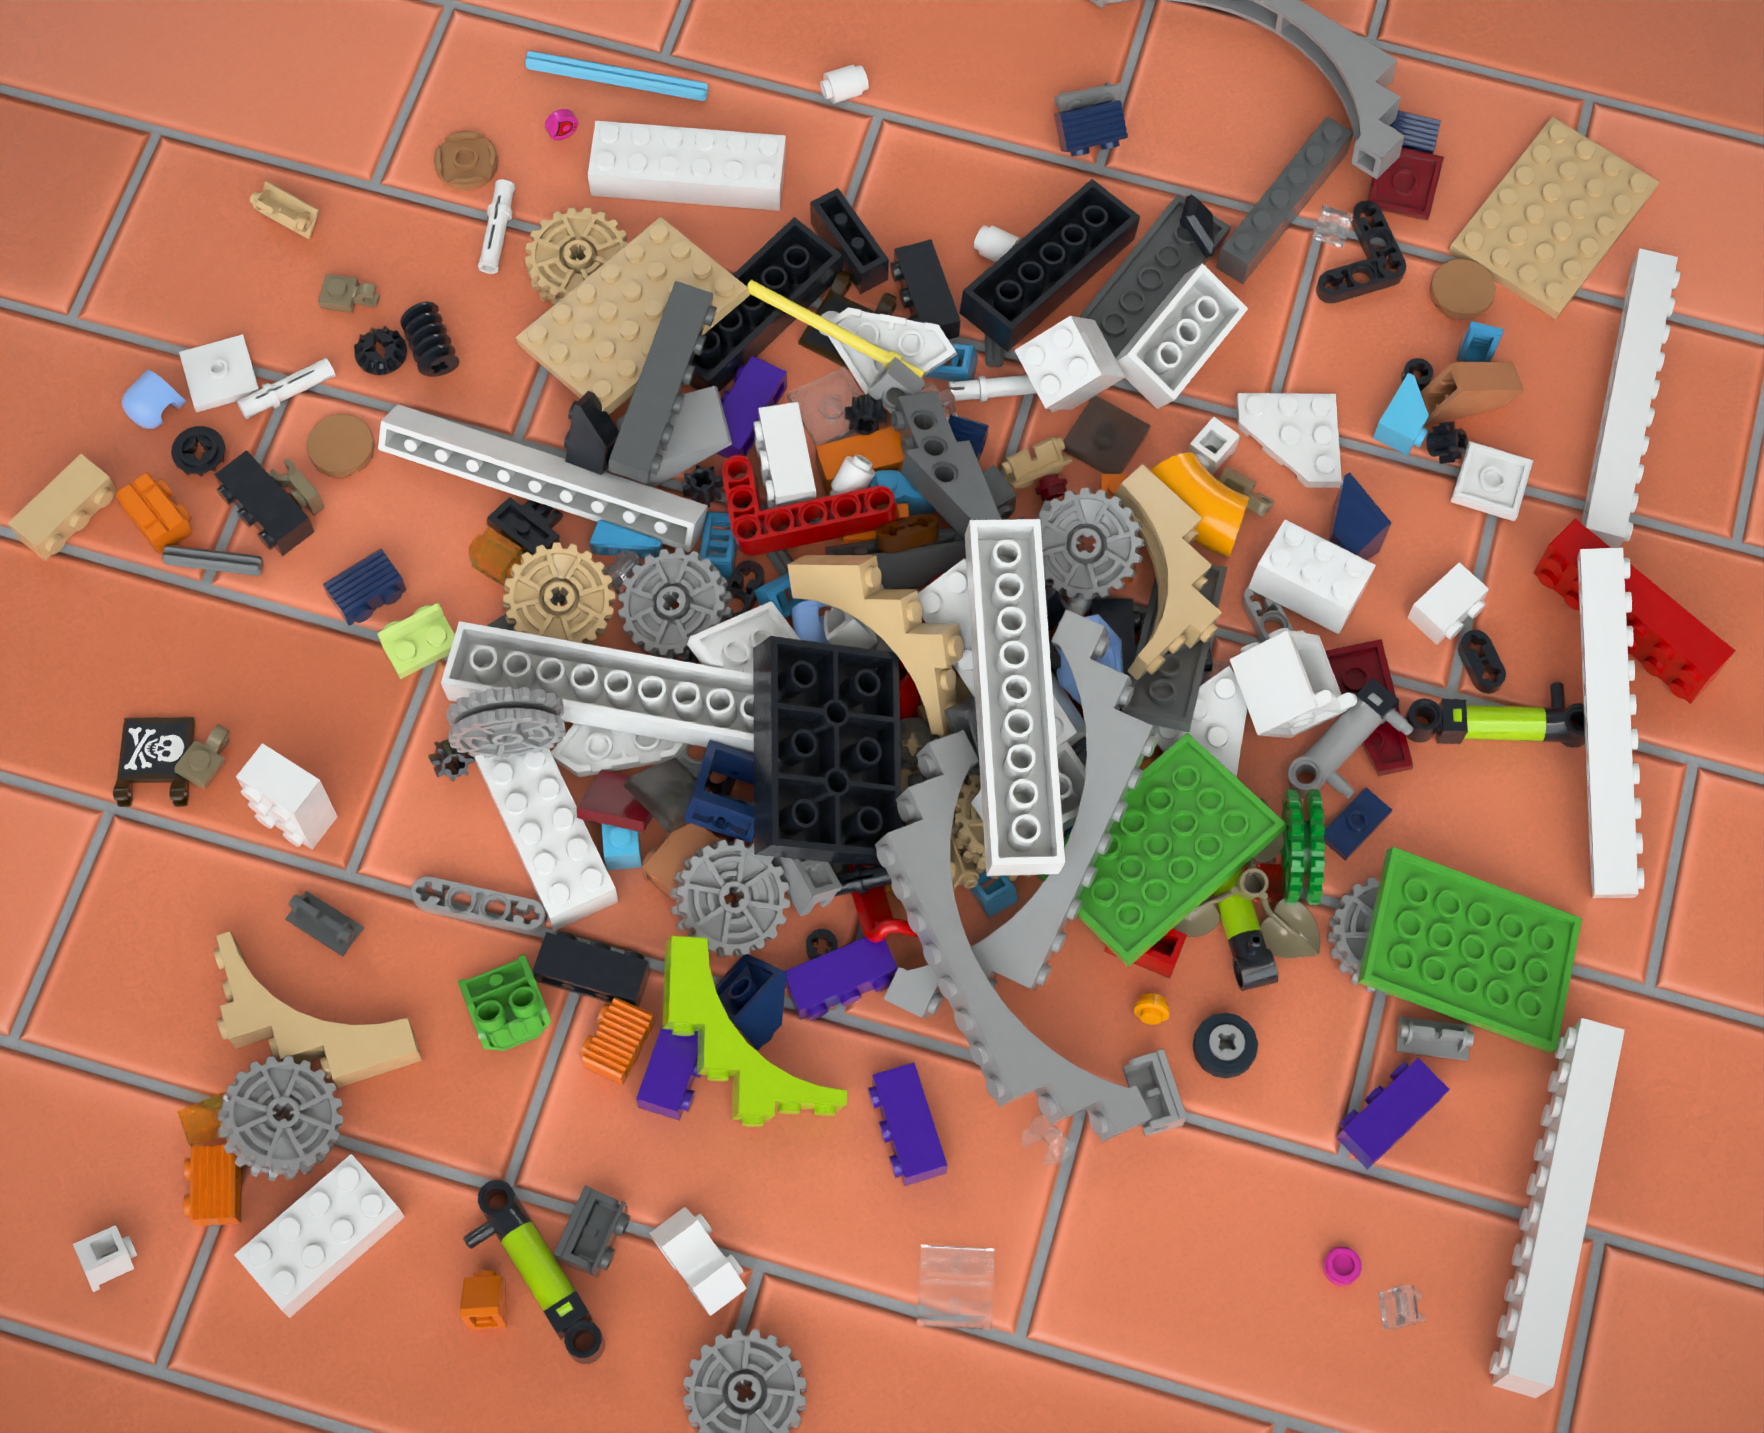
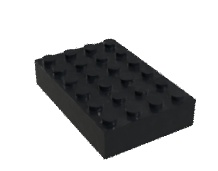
[753,636,902,866]

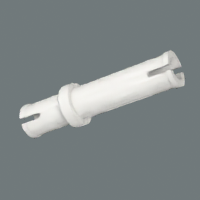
[478,179,516,274]
[236,357,336,420]
[948,375,1037,403]

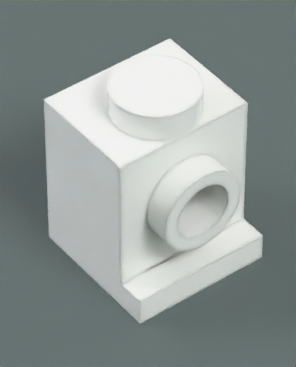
[1188,417,1240,474]
[73,1225,137,1292]

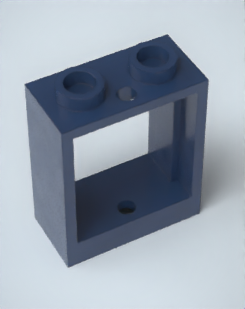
[683,740,754,843]

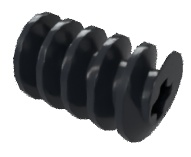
[400,301,460,377]

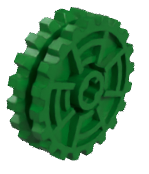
[1280,789,1325,905]

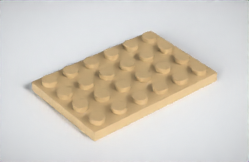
[1448,117,1660,319]
[515,217,750,415]

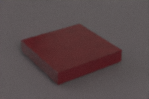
[1367,148,1444,221]
[577,769,667,832]

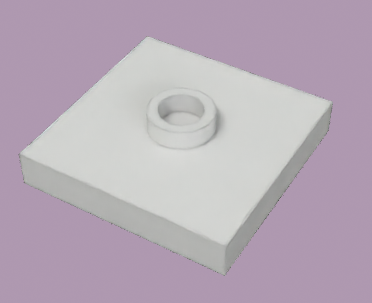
[179,334,259,413]
[1450,441,1533,522]

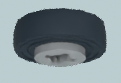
[1192,1013,1258,1078]

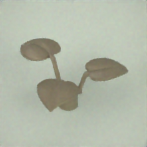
[1173,798,1320,959]

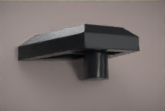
[1180,194,1214,258]

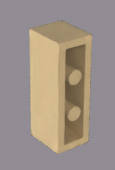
[8,454,117,561]

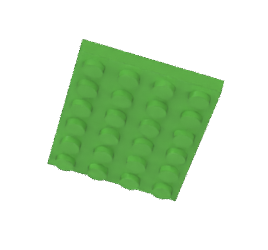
[1036,732,1286,967]
[1357,847,1582,1053]

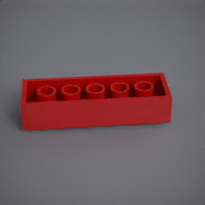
[1533,518,1736,704]

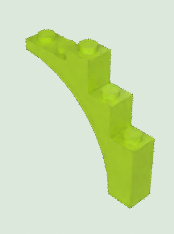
[662,936,847,1127]

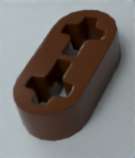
[876,514,939,553]

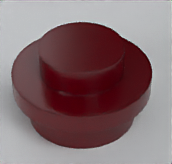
[1035,474,1068,501]

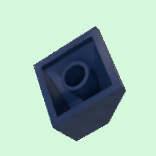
[1328,472,1391,560]
[715,954,786,1051]

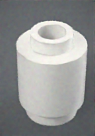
[820,64,869,104]
[973,225,1021,262]
[830,454,875,496]

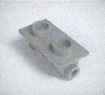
[1054,82,1121,112]
[1396,1016,1474,1061]

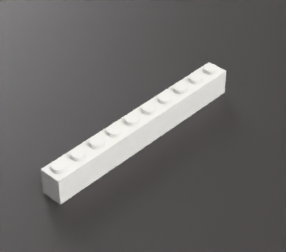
[1581,248,1680,548]
[378,404,708,552]
[1577,548,1644,898]

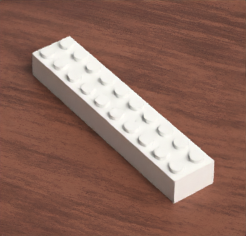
[965,519,1065,876]
[441,621,754,755]
[1489,1018,1625,1398]

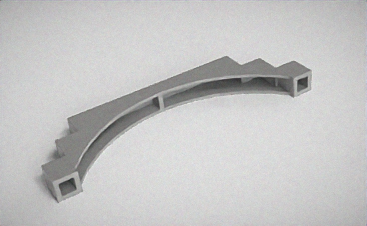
[1090,0,1404,179]
[884,609,1158,1019]
[875,730,1152,1142]

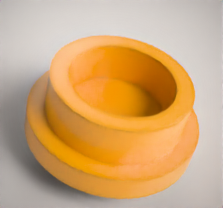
[1134,993,1170,1025]

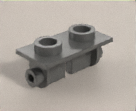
[285,891,364,957]

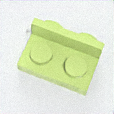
[377,603,455,679]

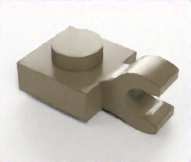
[318,274,380,312]
[270,459,324,516]
[1219,466,1274,517]
[175,724,230,790]

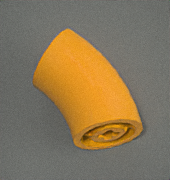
[1150,452,1250,557]

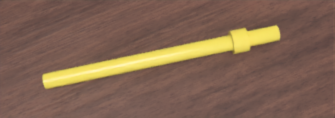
[747,280,925,379]

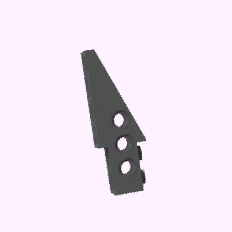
[891,391,1002,539]

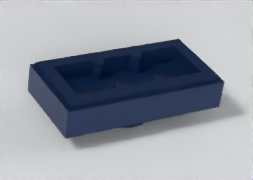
[1324,788,1392,861]

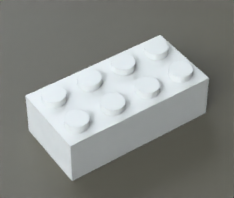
[1115,263,1248,409]
[234,1154,405,1318]

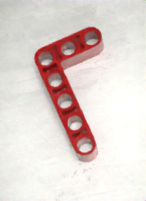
[722,455,899,556]

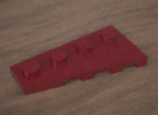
[1325,639,1413,776]

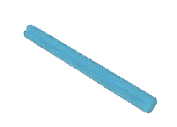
[525,50,709,101]

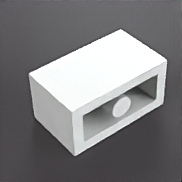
[1407,562,1489,645]

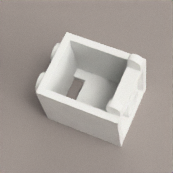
[1015,316,1125,413]
[1230,628,1357,738]

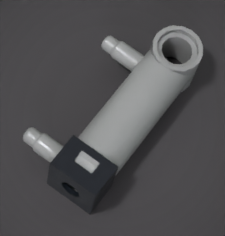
[1288,677,1413,799]

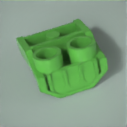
[458,954,552,1051]

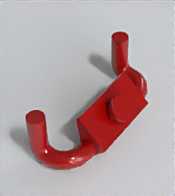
[848,864,918,943]

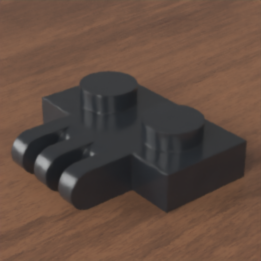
[487,497,563,555]

